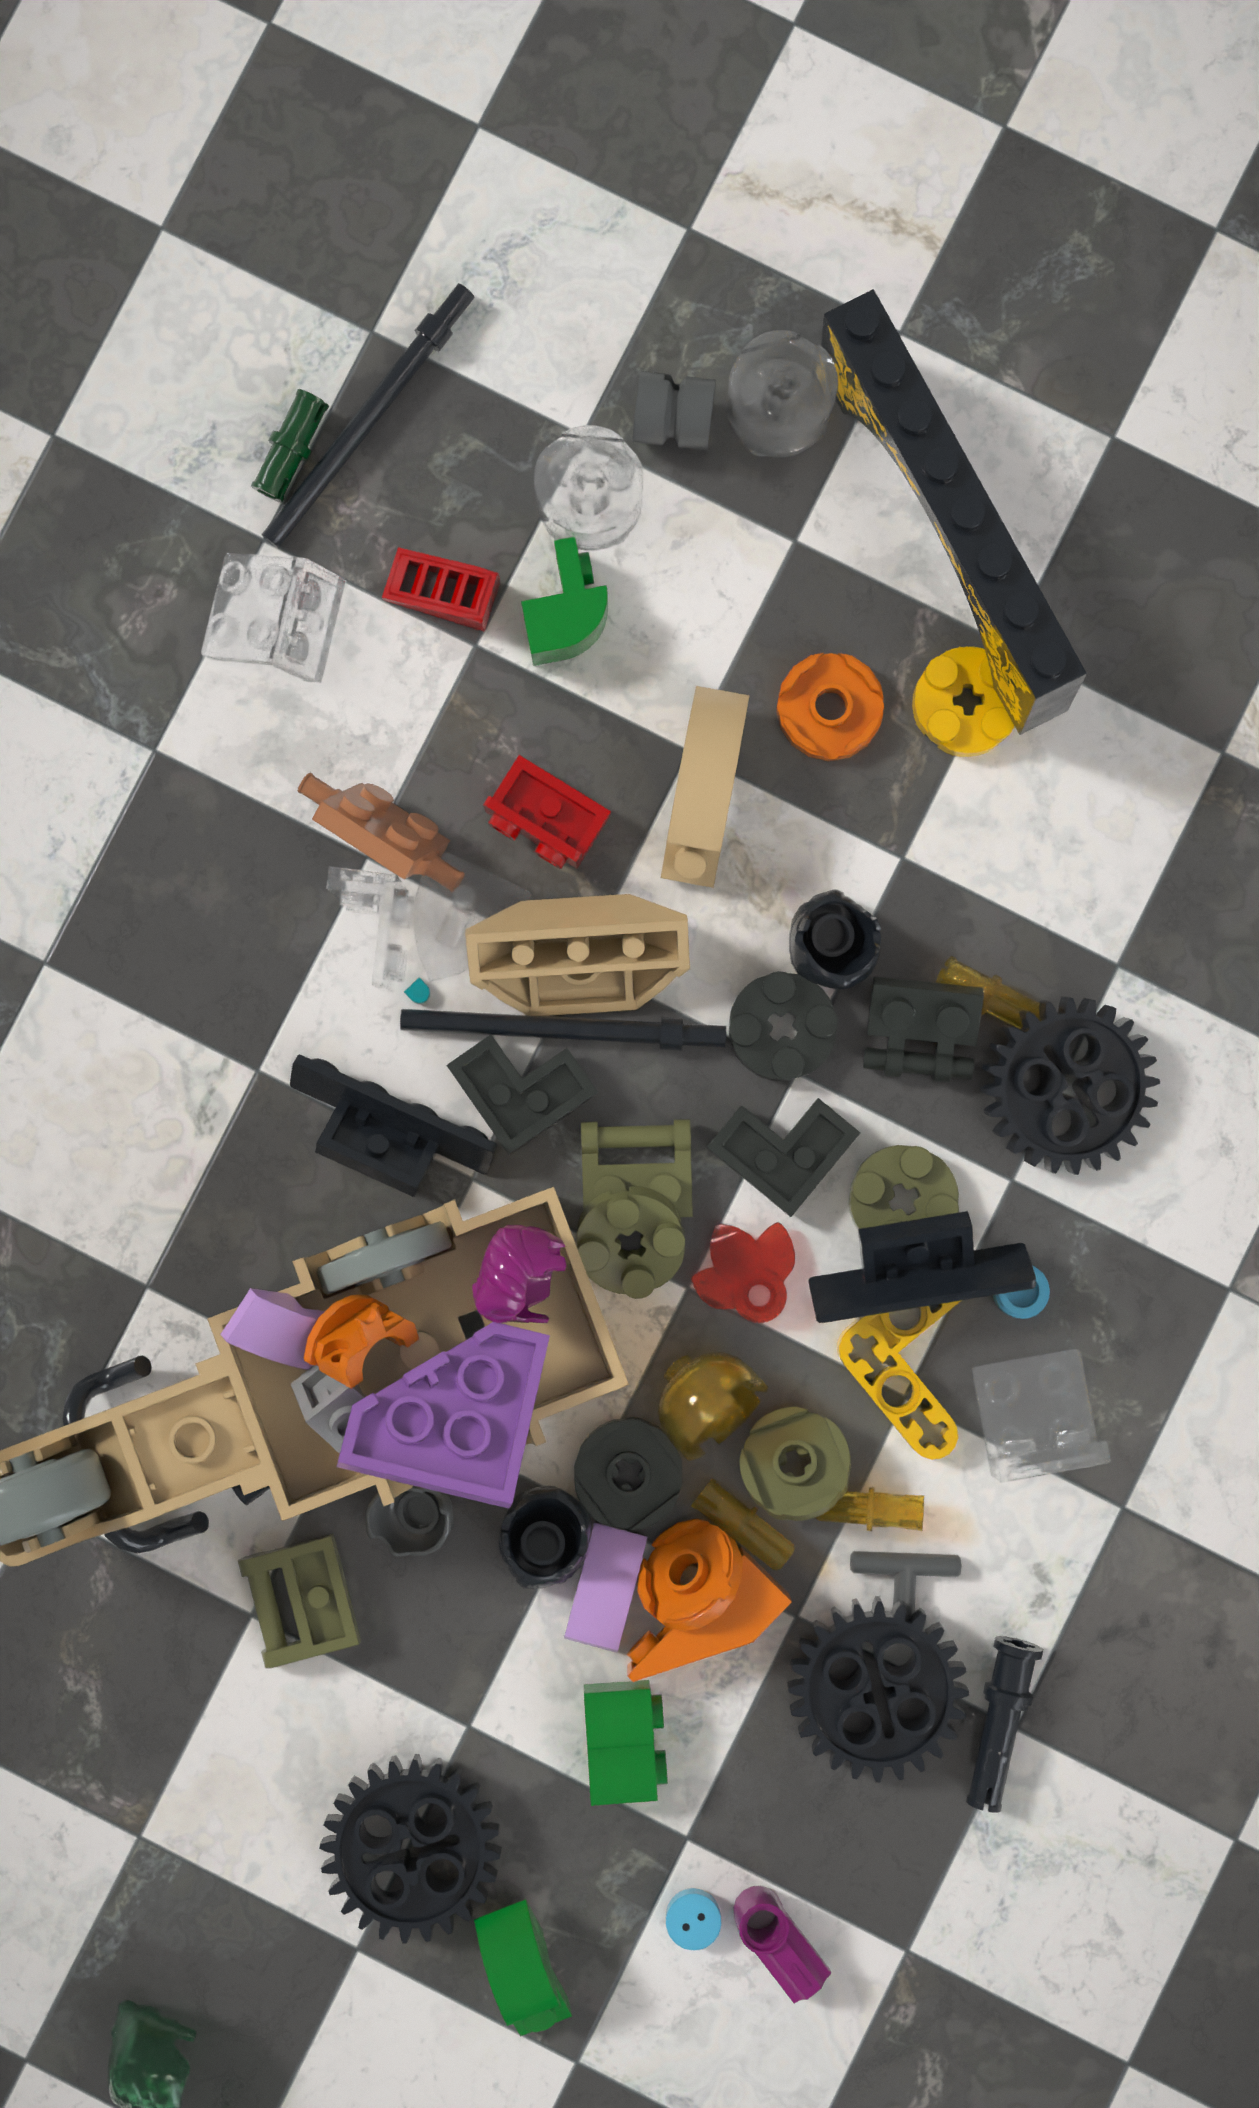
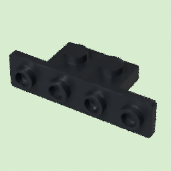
[290,1054,497,1197]
[808,1211,1036,1323]

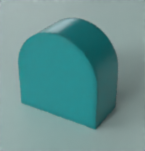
[404,977,430,1004]

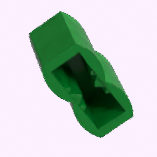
[584,1680,668,1806]

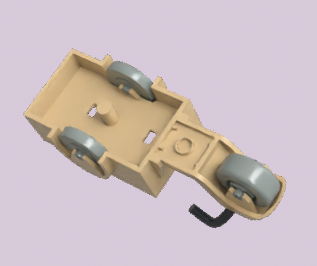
[0,1187,629,1566]

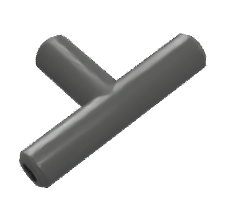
[850,1551,962,1619]

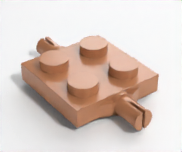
[297,772,465,893]

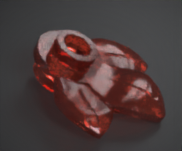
[691,1222,795,1323]

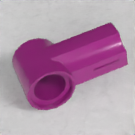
[733,1886,831,2004]

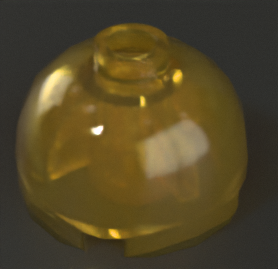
[658,1352,768,1461]

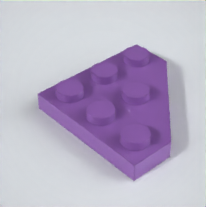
[336,1322,550,1509]

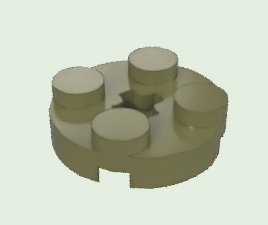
[848,1145,959,1229]
[577,1187,685,1299]
[739,1407,851,1521]

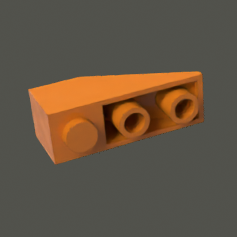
[627,1547,792,1682]

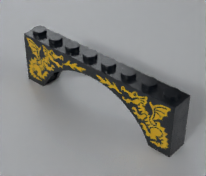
[819,289,1087,735]

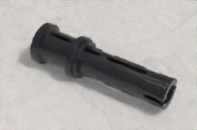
[966,1636,1044,1813]

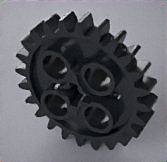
[980,996,1160,1175]
[787,1596,969,1783]
[319,1754,502,1944]

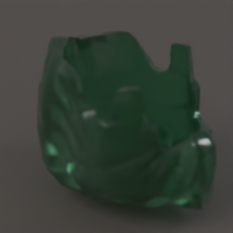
[107,2000,197,2108]

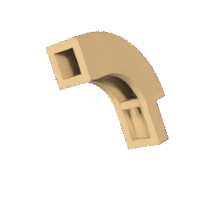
[660,686,749,888]

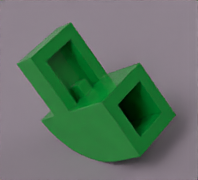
[521,536,608,666]
[474,1899,572,2037]

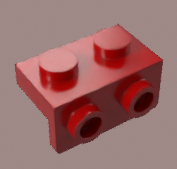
[483,755,611,869]

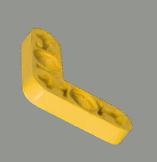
[837,1300,962,1460]

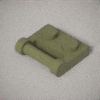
[581,1119,693,1217]
[237,1533,361,1669]

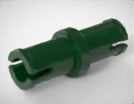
[251,389,329,503]

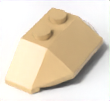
[465,894,690,1016]

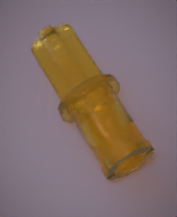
[935,956,1040,1029]
[691,1478,795,1571]
[815,1487,925,1532]

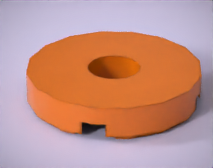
[776,653,884,761]
[637,1519,743,1631]

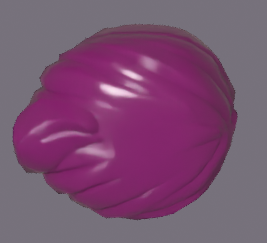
[472,1225,567,1323]

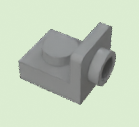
[291,1365,366,1453]

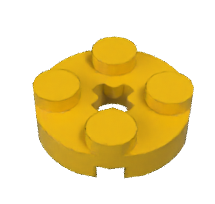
[912,646,1014,757]

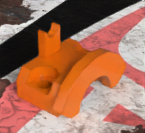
[304,1295,419,1389]

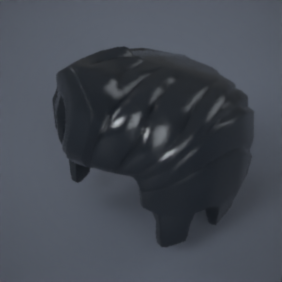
[789,889,881,990]
[498,1486,592,1589]

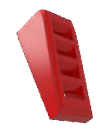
[382,547,501,632]

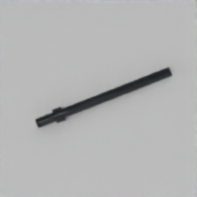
[261,283,475,548]
[400,1009,726,1051]

